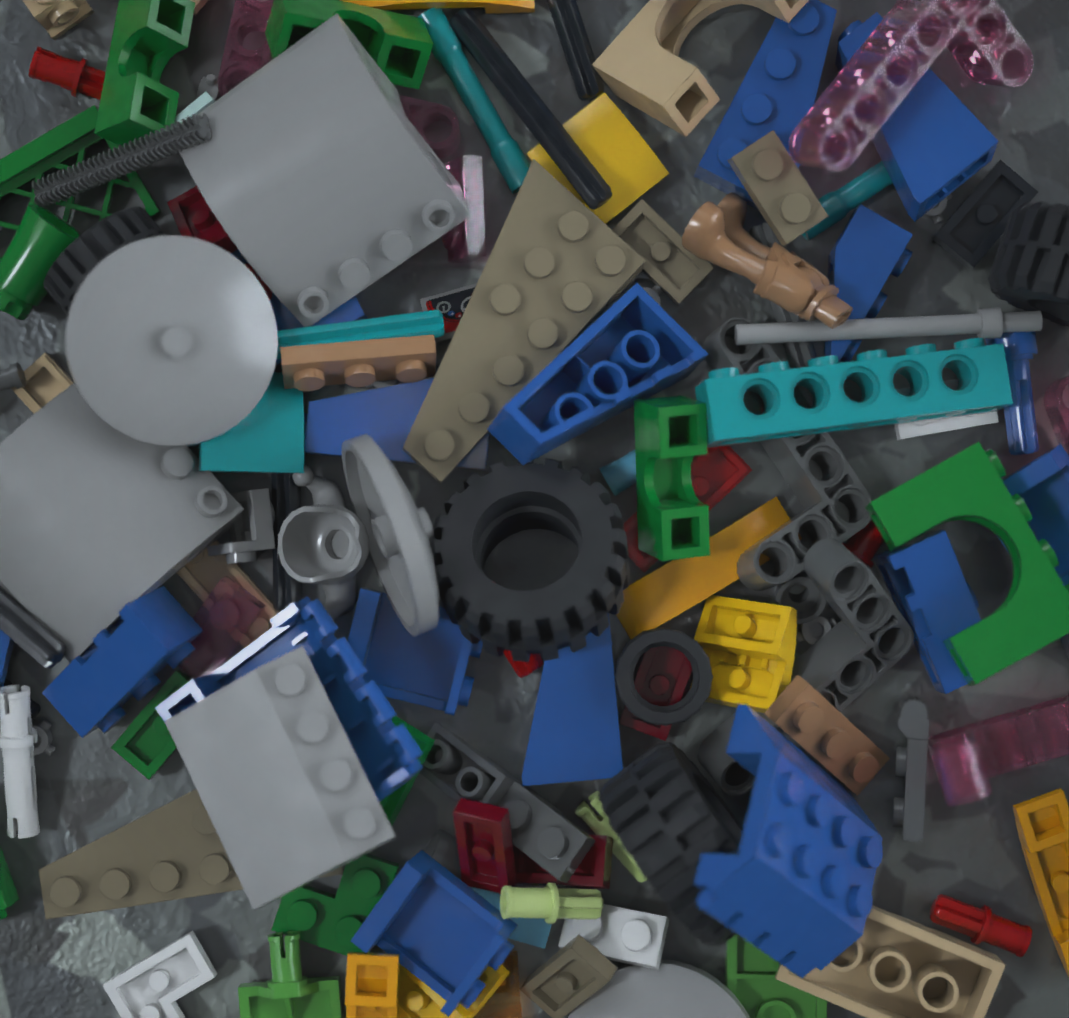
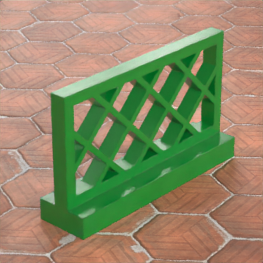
[0,105,161,260]

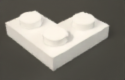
[103,930,218,1018]

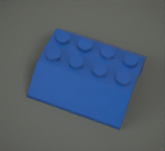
[155,596,423,802]
[694,704,883,978]

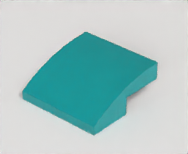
[199,372,304,473]

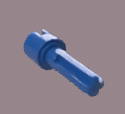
[985,331,1039,455]

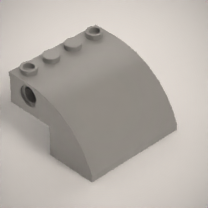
[179,13,471,327]
[0,383,244,663]

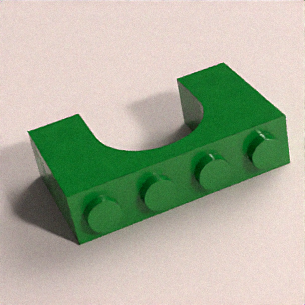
[865,442,1069,686]

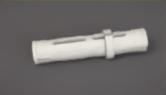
[0,685,40,839]

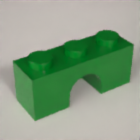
[94,0,195,147]
[265,0,433,89]
[634,395,710,561]

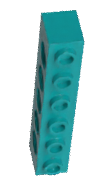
[695,338,1013,448]

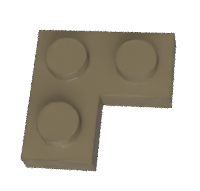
[606,199,714,307]

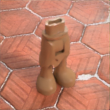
[682,192,853,329]

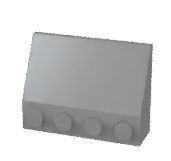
[165,646,396,910]

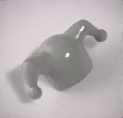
[278,465,369,620]

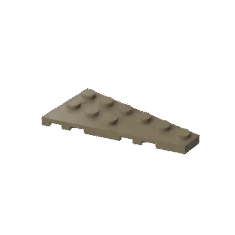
[403,159,645,484]
[38,789,344,919]

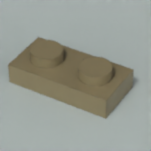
[727,130,828,246]
[520,935,617,1018]

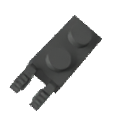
[892,697,930,842]

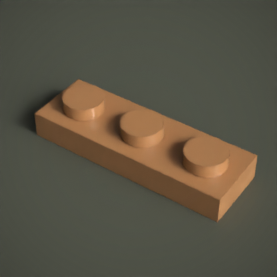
[280,335,436,391]
[764,675,890,796]

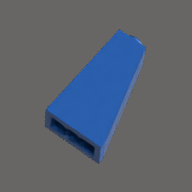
[835,12,999,222]
[304,378,490,471]
[522,613,623,786]

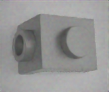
[207,488,275,564]

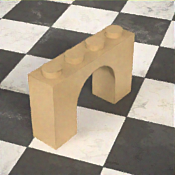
[592,0,809,137]

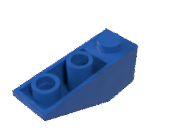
[824,204,913,362]

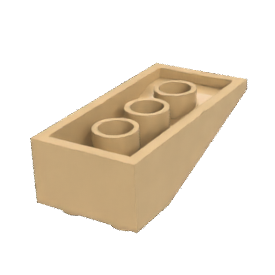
[775,905,1006,1018]

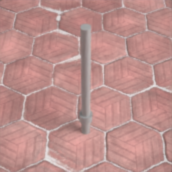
[735,307,1043,345]

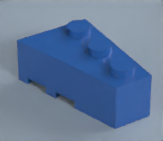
[873,530,981,694]
[42,586,203,738]

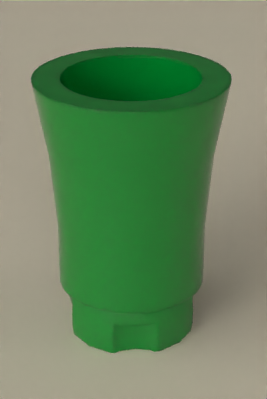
[0,203,82,320]

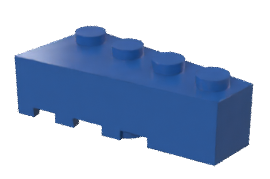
[694,0,837,210]
[487,283,708,465]

